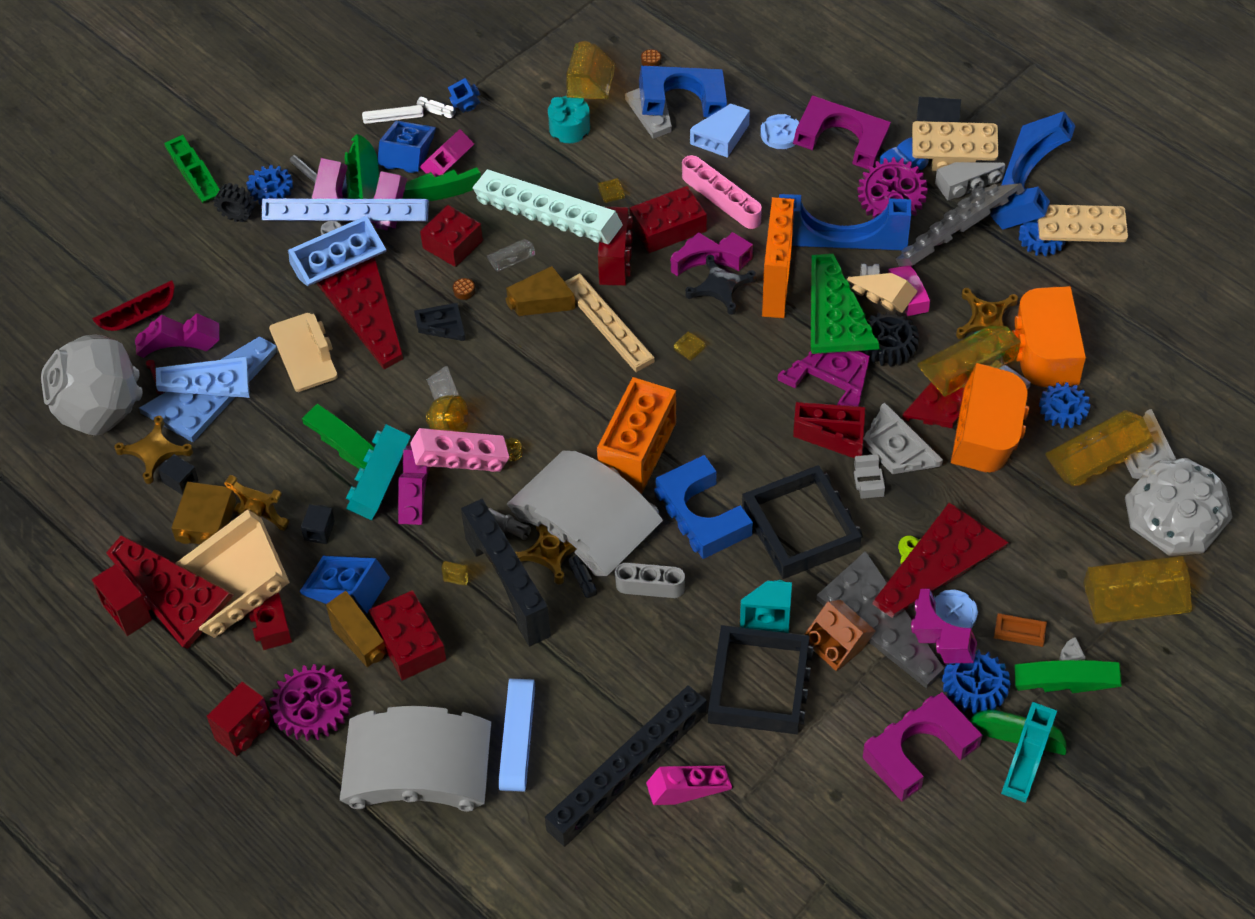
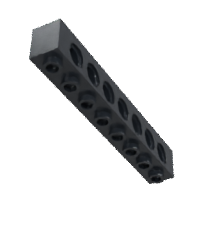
[545,685,707,847]

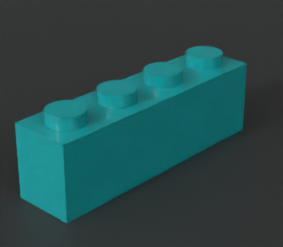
[346,424,411,521]

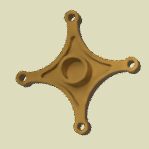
[956,288,1018,346]
[114,416,193,484]
[224,475,289,531]
[515,524,577,584]

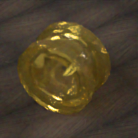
[505,438,523,461]

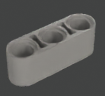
[615,563,685,598]

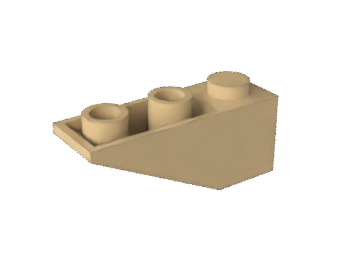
[847,273,917,313]

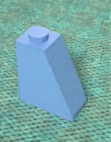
[690,104,750,158]

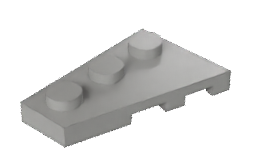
[625,88,671,139]

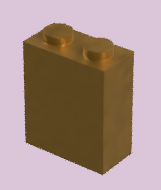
[171,482,236,544]

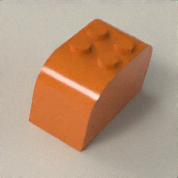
[1012,286,1086,387]
[951,363,1029,472]

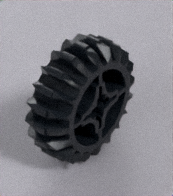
[861,311,920,367]

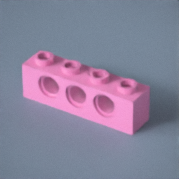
[411,428,509,472]

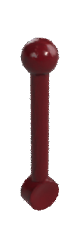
[146,360,165,395]

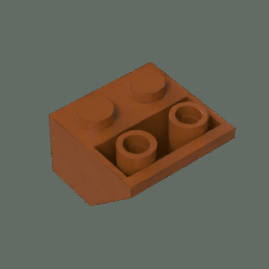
[804,600,876,671]

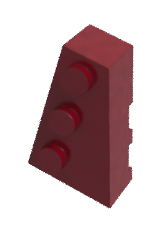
[793,402,865,459]

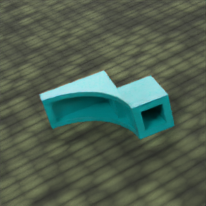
[1001,702,1057,803]

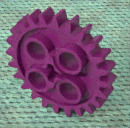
[857,157,927,219]
[270,664,352,741]

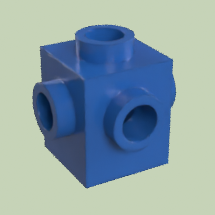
[448,78,480,113]

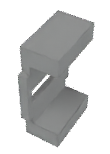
[854,454,885,499]

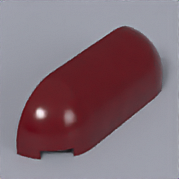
[92,280,174,331]

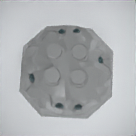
[1125,458,1232,556]

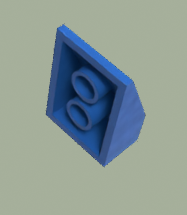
[378,120,436,173]
[300,556,390,614]

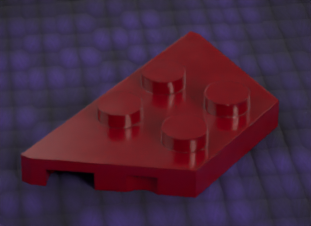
[902,359,968,428]

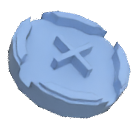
[761,114,799,149]
[934,589,978,628]

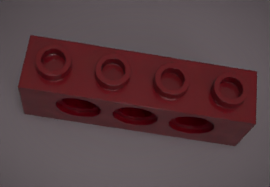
[249,592,292,650]

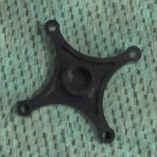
[685,255,756,315]

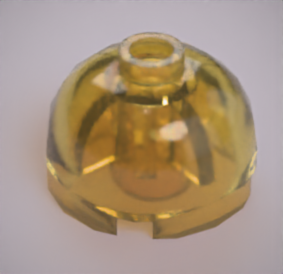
[426,395,468,432]

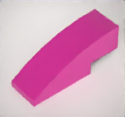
[888,266,930,316]

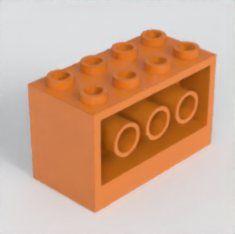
[597,377,676,494]

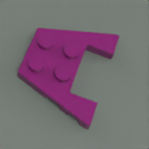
[778,351,870,407]

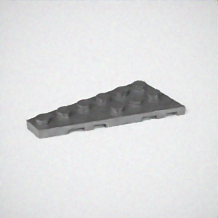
[896,183,1025,266]
[817,551,944,689]

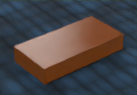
[994,613,1047,647]

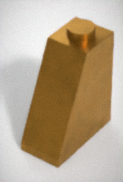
[505,266,575,316]
[326,591,387,667]

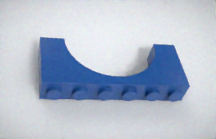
[990,111,1075,230]
[779,194,911,250]

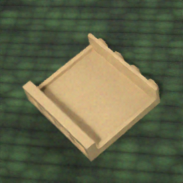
[176,510,290,638]

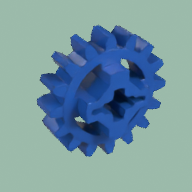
[246,165,294,205]
[1019,219,1066,256]
[1039,382,1091,428]

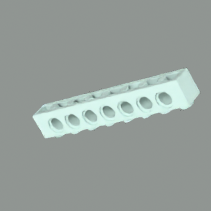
[473,169,623,244]

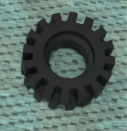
[213,183,256,222]

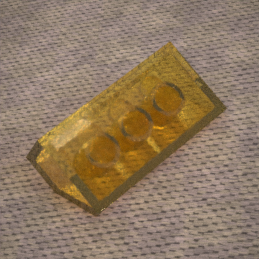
[567,41,616,99]
[917,325,1021,397]
[1045,410,1154,486]
[1084,556,1192,624]

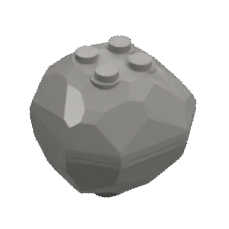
[41,334,142,435]

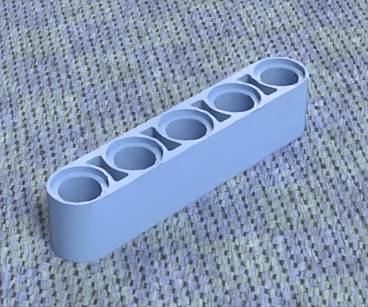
[499,678,535,792]

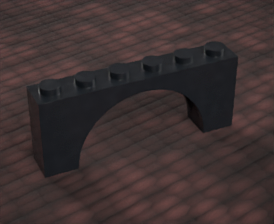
[461,499,551,647]

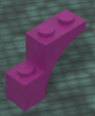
[670,232,753,276]
[135,313,219,358]
[398,445,431,525]
[911,589,977,663]

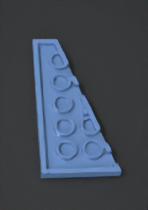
[139,336,278,442]

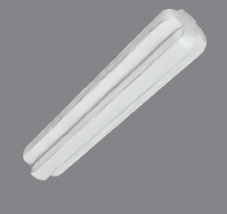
[362,105,423,124]

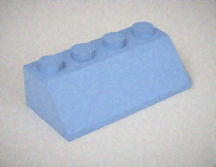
[288,216,386,286]

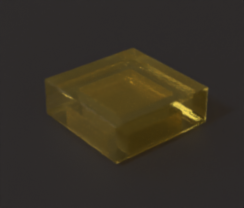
[598,178,625,203]
[674,331,705,361]
[441,561,469,585]

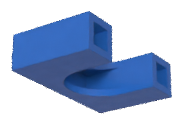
[639,66,727,118]
[654,455,753,559]

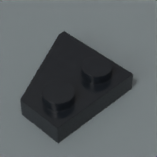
[414,303,465,341]

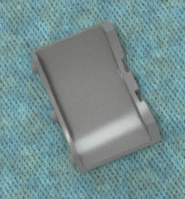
[507,451,663,576]
[340,706,491,812]

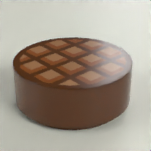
[641,49,661,66]
[453,278,475,300]

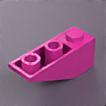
[420,129,474,177]
[646,766,732,805]

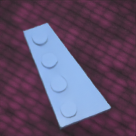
[156,357,249,398]

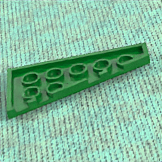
[811,254,879,354]

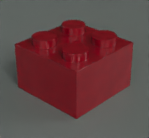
[420,205,483,267]
[91,564,152,636]
[206,681,272,757]

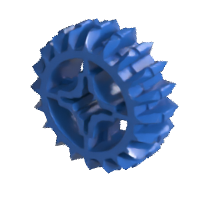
[942,650,1011,715]

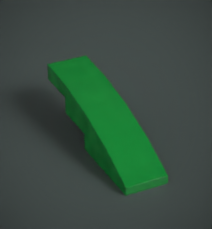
[164,135,220,203]
[402,167,481,202]
[302,404,374,469]
[1015,660,1122,694]

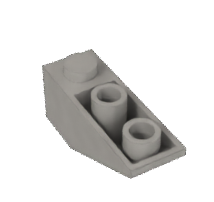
[935,162,1005,201]

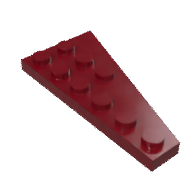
[317,257,403,369]
[872,503,1009,618]
[106,535,234,649]

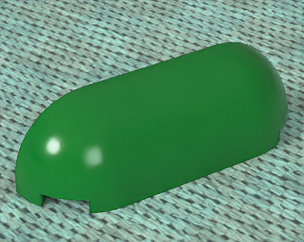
[345,134,379,199]
[969,709,1066,755]

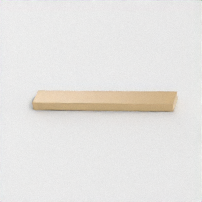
[565,274,654,372]

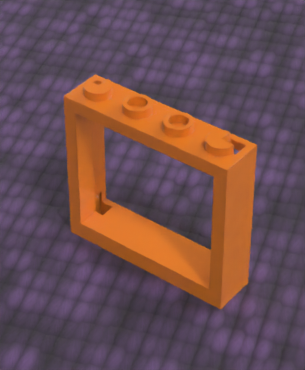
[762,197,794,318]

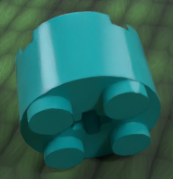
[548,95,590,143]

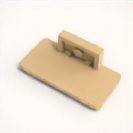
[912,121,998,171]
[1038,205,1128,242]
[269,313,338,392]

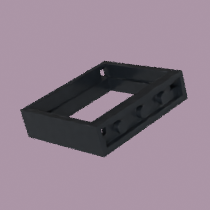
[742,465,863,579]
[708,625,813,735]

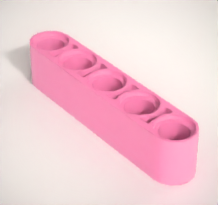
[682,155,762,229]

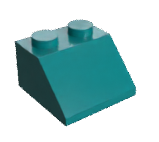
[740,580,792,633]

